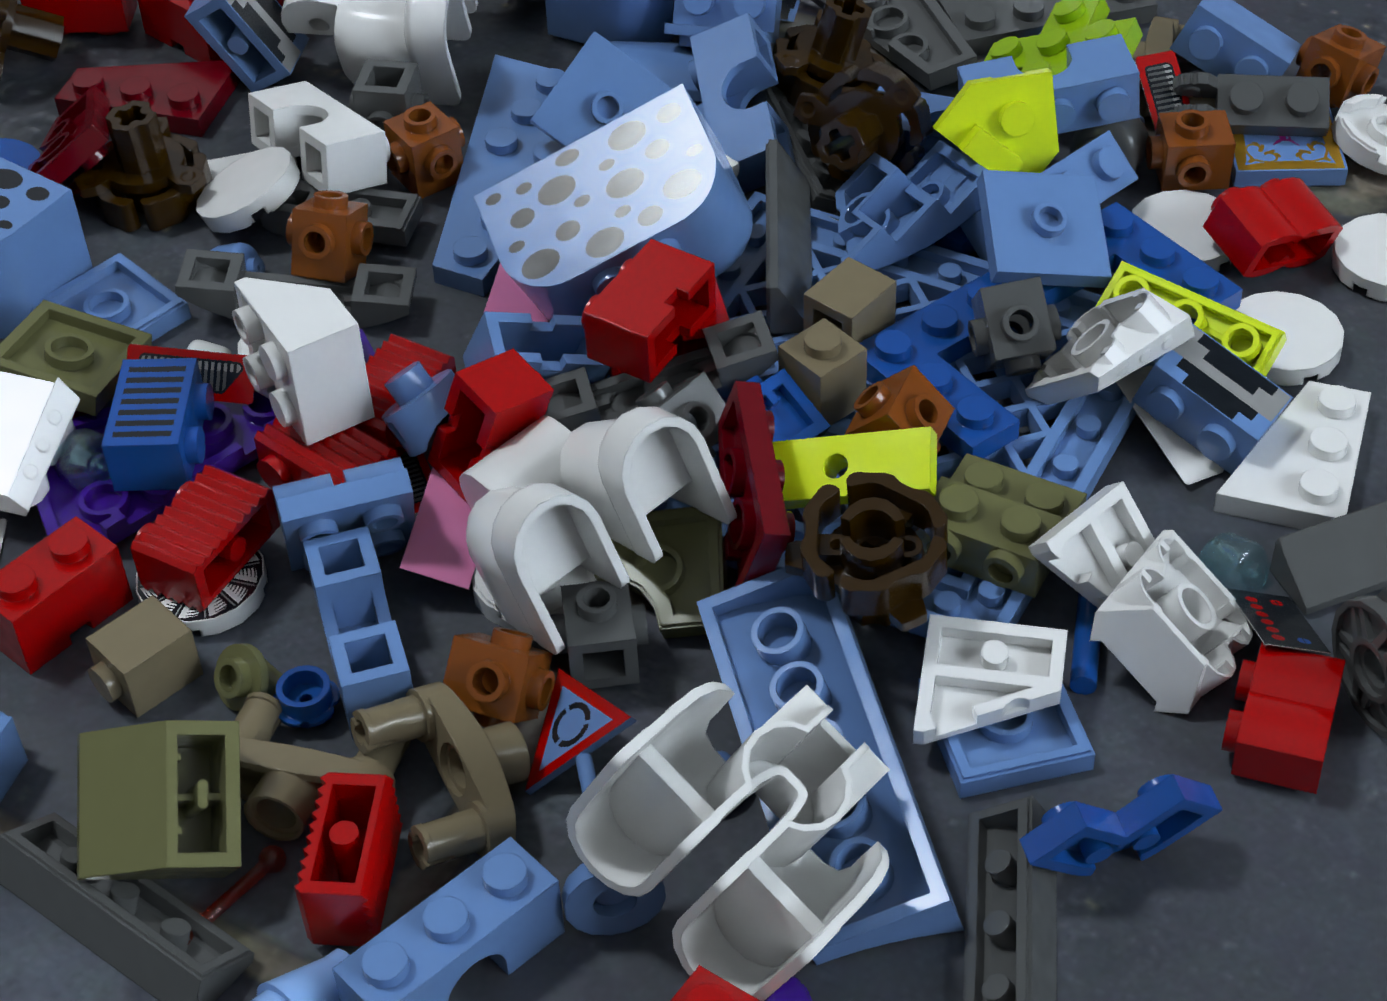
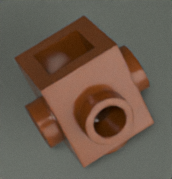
[1296,24,1387,108]
[383,101,465,199]
[1146,109,1236,191]
[286,190,374,283]
[844,365,955,454]
[443,627,555,727]

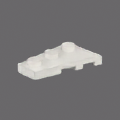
[1213,381,1371,529]

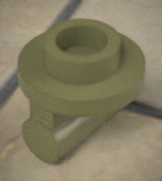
[214,643,283,711]

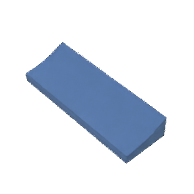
[696,567,964,966]

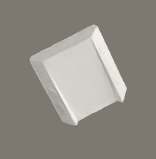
[1025,288,1195,405]
[0,371,80,516]
[1090,530,1253,714]

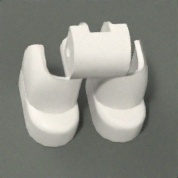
[281,0,478,106]
[459,406,737,655]
[566,681,890,1001]

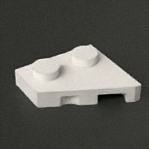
[1028,481,1155,608]
[913,614,1068,745]

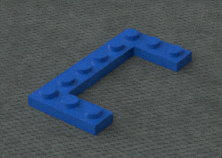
[860,202,1243,459]

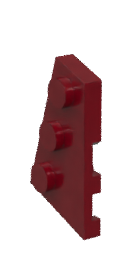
[54,60,241,137]
[28,84,109,184]
[718,381,795,586]

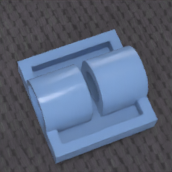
[272,457,415,571]

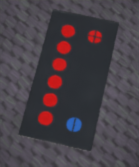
[1227,588,1331,654]

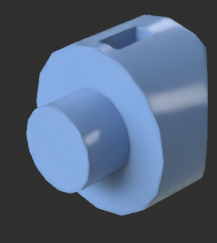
[382,361,455,457]

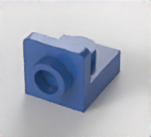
[746,368,831,442]

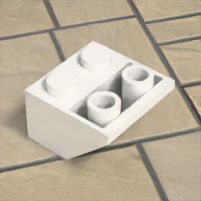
[232,277,375,446]

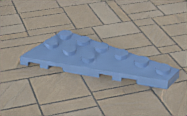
[432,54,564,297]

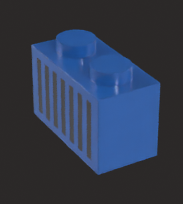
[101,358,214,491]

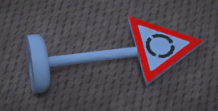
[525,669,666,935]

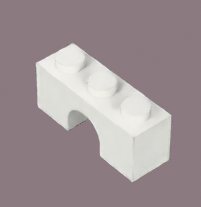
[248,81,391,193]

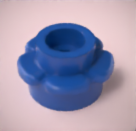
[273,665,340,728]

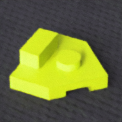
[932,68,1059,173]

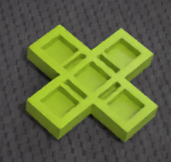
[984,0,1143,76]

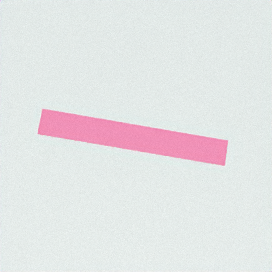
[400,263,549,590]

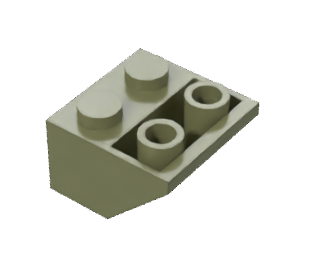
[77,720,241,880]

